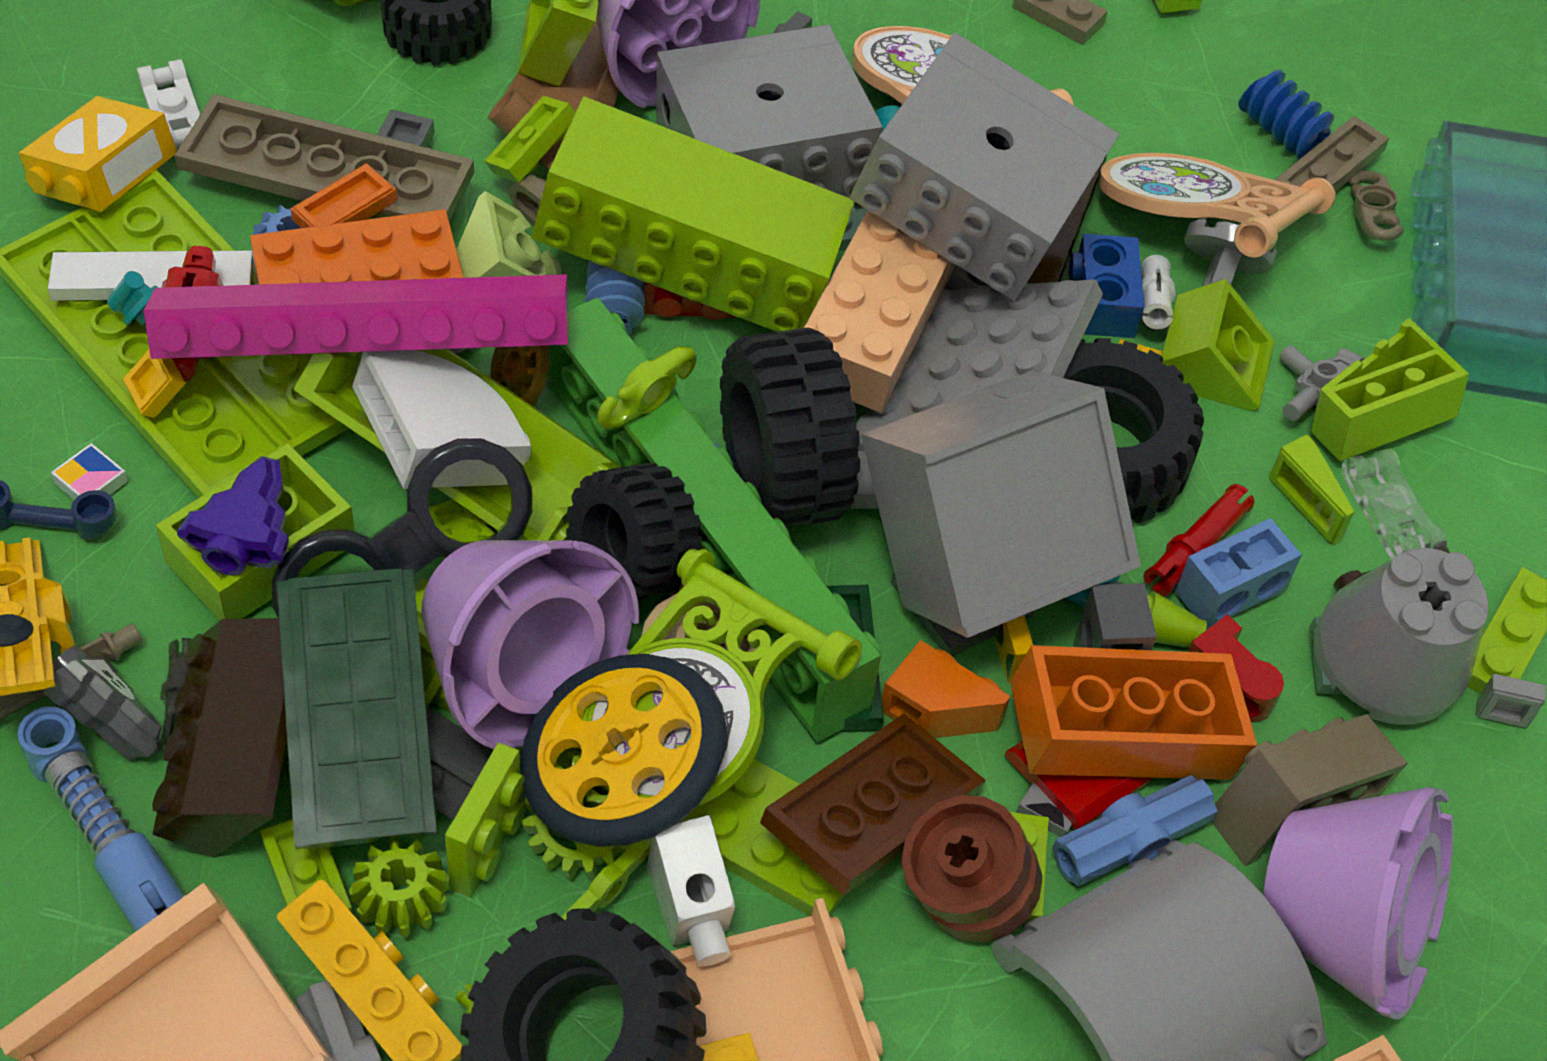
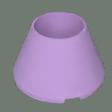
[421,540,639,749]
[1263,787,1453,1019]

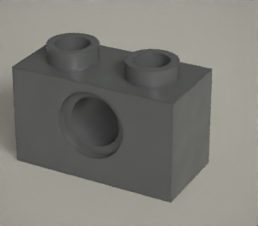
[1073,581,1156,650]

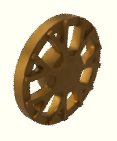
[490,345,550,406]

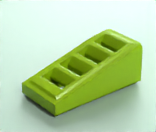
[1269,434,1355,545]

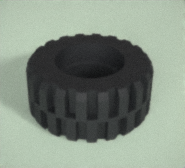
[720,327,861,528]
[1063,338,1204,524]
[460,908,707,1061]

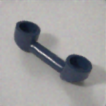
[0,480,117,539]

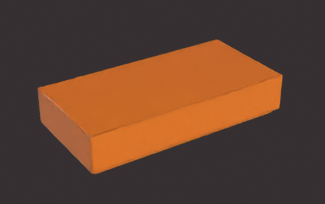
[290,163,398,228]

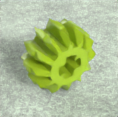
[349,838,450,939]

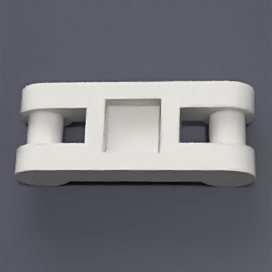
[136,59,200,151]

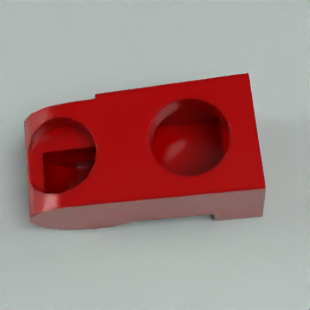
[1188,614,1284,722]

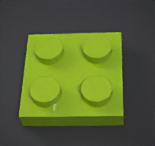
[445,742,526,898]

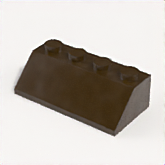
[152,618,287,857]

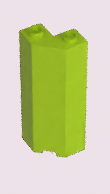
[293,349,623,540]

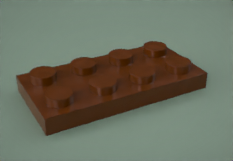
[760,714,986,896]

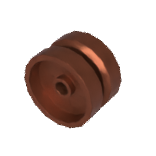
[901,795,1043,942]

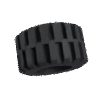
[381,0,492,65]
[566,463,701,599]

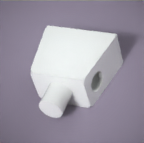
[646,815,735,967]

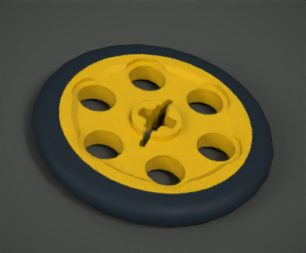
[520,653,727,847]

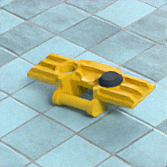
[0,537,75,696]

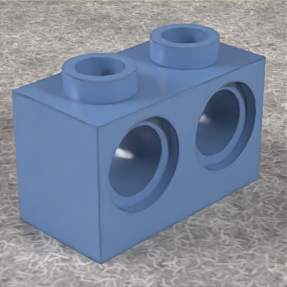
[1175,518,1302,629]

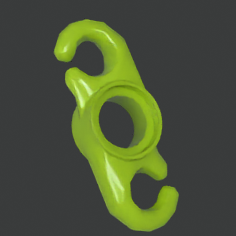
[597,346,697,429]

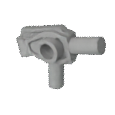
[1280,345,1365,421]

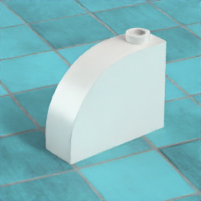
[352,350,531,489]

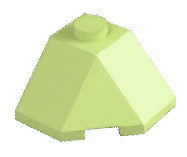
[456,191,563,278]

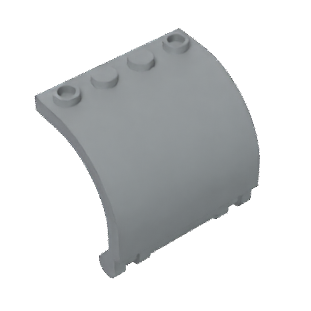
[992,840,1327,1061]

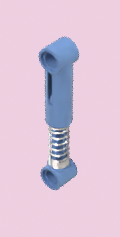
[17,707,185,932]

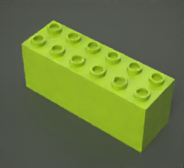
[531,96,854,332]

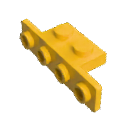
[277,880,463,1061]

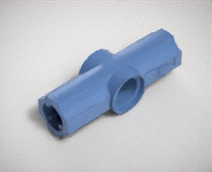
[1052,775,1218,886]

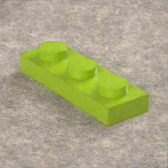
[1467,567,1547,694]

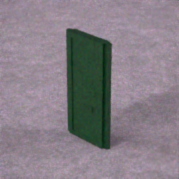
[277,568,437,850]

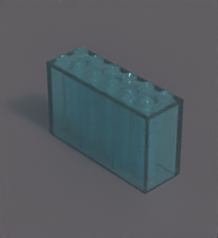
[1411,120,1547,404]

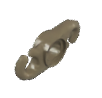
[1348,170,1404,241]

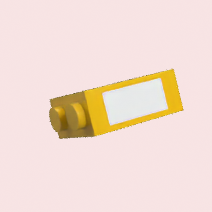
[18,96,177,212]

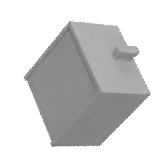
[861,371,1141,638]

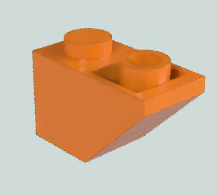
[882,640,1011,738]

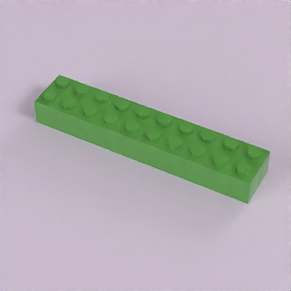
[547,297,881,743]

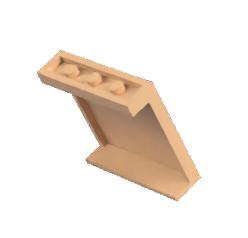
[0,882,333,1061]
[670,898,883,1061]

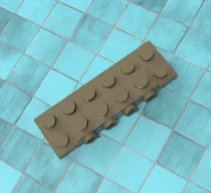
[175,94,475,222]

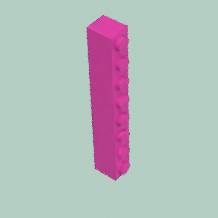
[144,274,570,359]

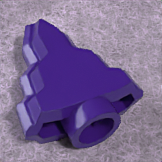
[177,456,289,575]

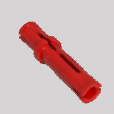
[1143,484,1255,596]

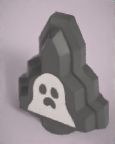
[44,645,163,760]

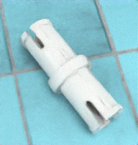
[1141,255,1176,329]

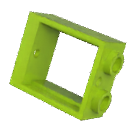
[517,0,598,86]

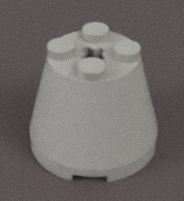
[1314,548,1488,725]

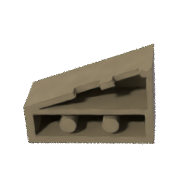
[1212,714,1408,867]

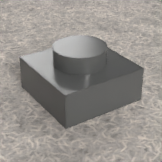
[377,110,435,148]

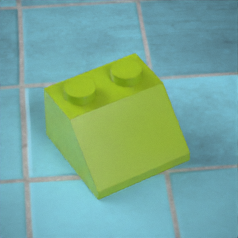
[1161,279,1275,411]

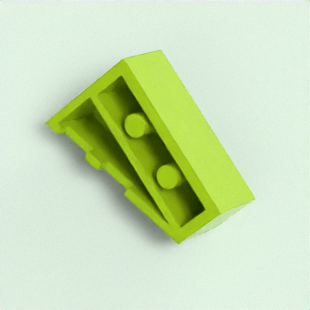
[1311,318,1469,461]

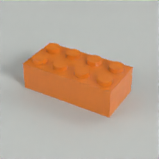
[250,209,463,285]
[1010,645,1257,780]

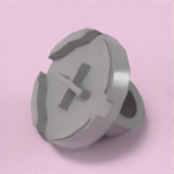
[1184,219,1277,286]

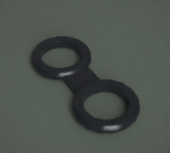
[272,438,533,618]

